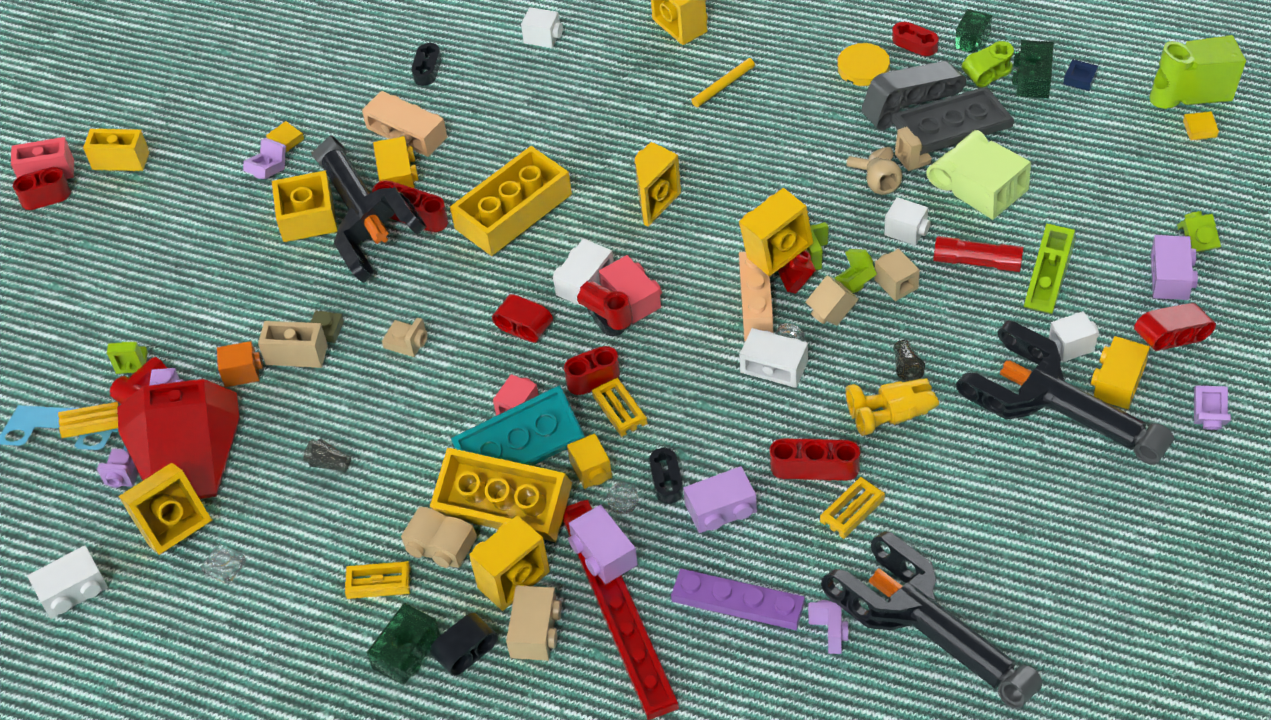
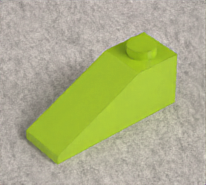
[1023,223,1076,315]

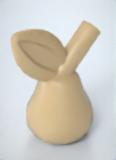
[847,147,902,195]

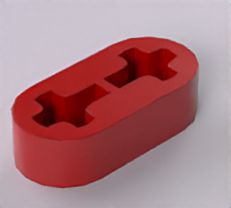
[892,21,939,56]

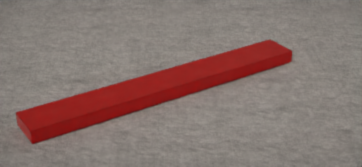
[562,499,679,720]

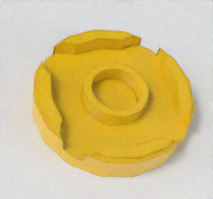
[837,43,890,86]

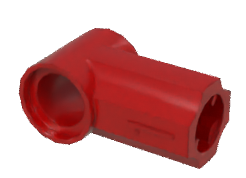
[577,281,633,330]
[109,356,167,404]

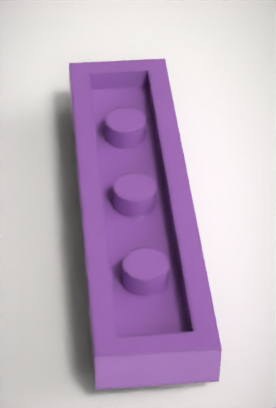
[671,568,805,631]

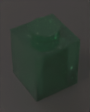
[955,9,992,53]

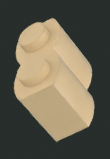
[401,507,477,568]

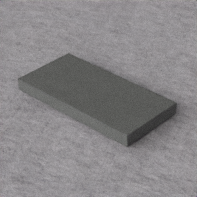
[892,86,1014,155]

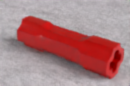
[933,236,1024,272]

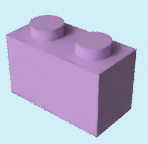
[1151,235,1198,300]
[683,466,757,533]
[568,505,638,584]

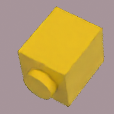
[567,433,612,489]

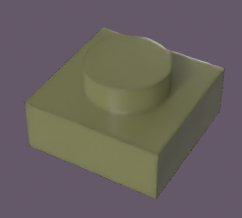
[310,310,344,343]

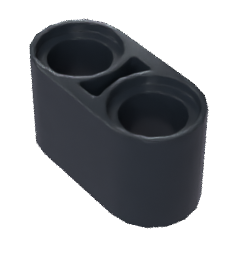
[430,613,498,676]

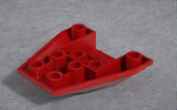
[117,379,240,499]

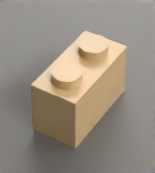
[258,321,328,368]
[506,585,562,661]

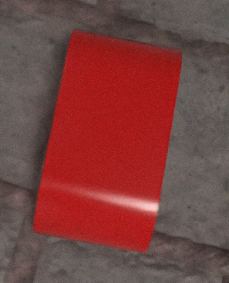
[13,167,71,210]
[492,294,553,343]
[564,346,620,395]

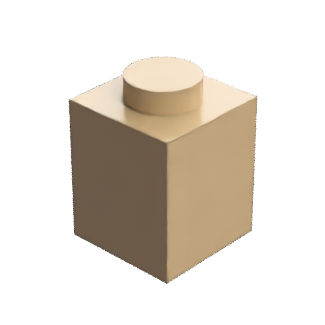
[874,248,920,301]
[805,275,859,326]

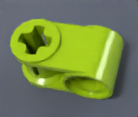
[961,41,1014,88]

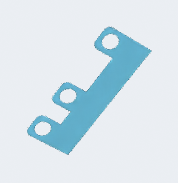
[0,405,128,452]

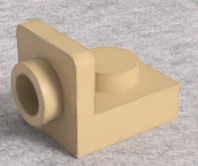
[895,127,932,171]
[382,318,428,357]

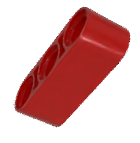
[372,180,448,232]
[1134,302,1216,351]
[769,438,860,481]

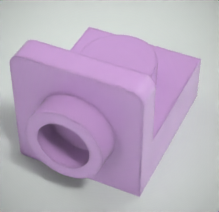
[97,449,138,488]

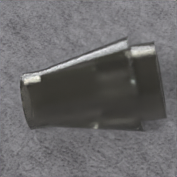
[893,340,925,382]
[303,439,351,473]

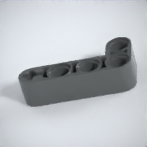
[861,61,966,131]

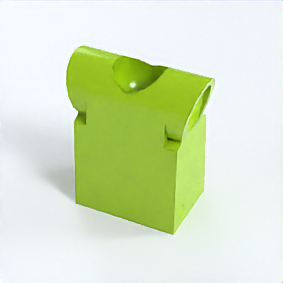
[1149,35,1246,109]

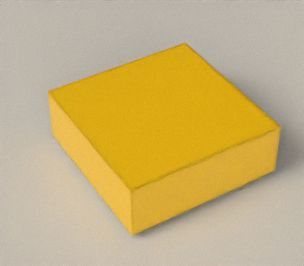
[1183,111,1219,140]
[266,121,304,152]

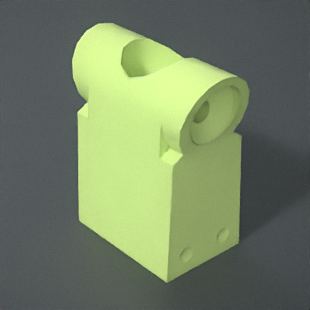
[926,130,1031,220]

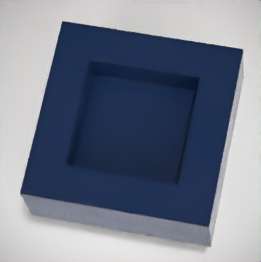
[1063,59,1098,91]

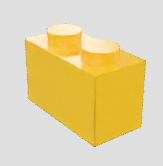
[83,129,150,171]
[373,136,419,189]
[1090,336,1150,410]

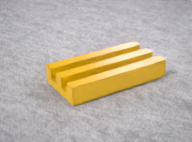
[592,378,647,437]
[58,402,119,438]
[820,477,885,539]
[345,561,411,599]

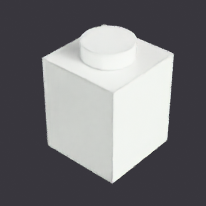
[521,7,563,48]
[884,197,931,246]
[1049,311,1099,362]

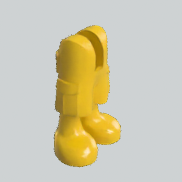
[845,378,939,436]

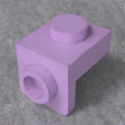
[243,138,286,179]
[1194,386,1231,430]
[808,600,848,654]

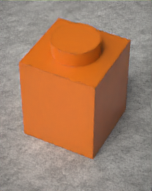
[217,341,263,387]

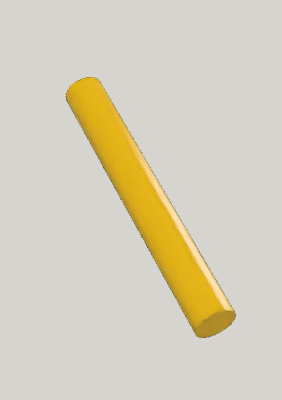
[691,58,755,108]

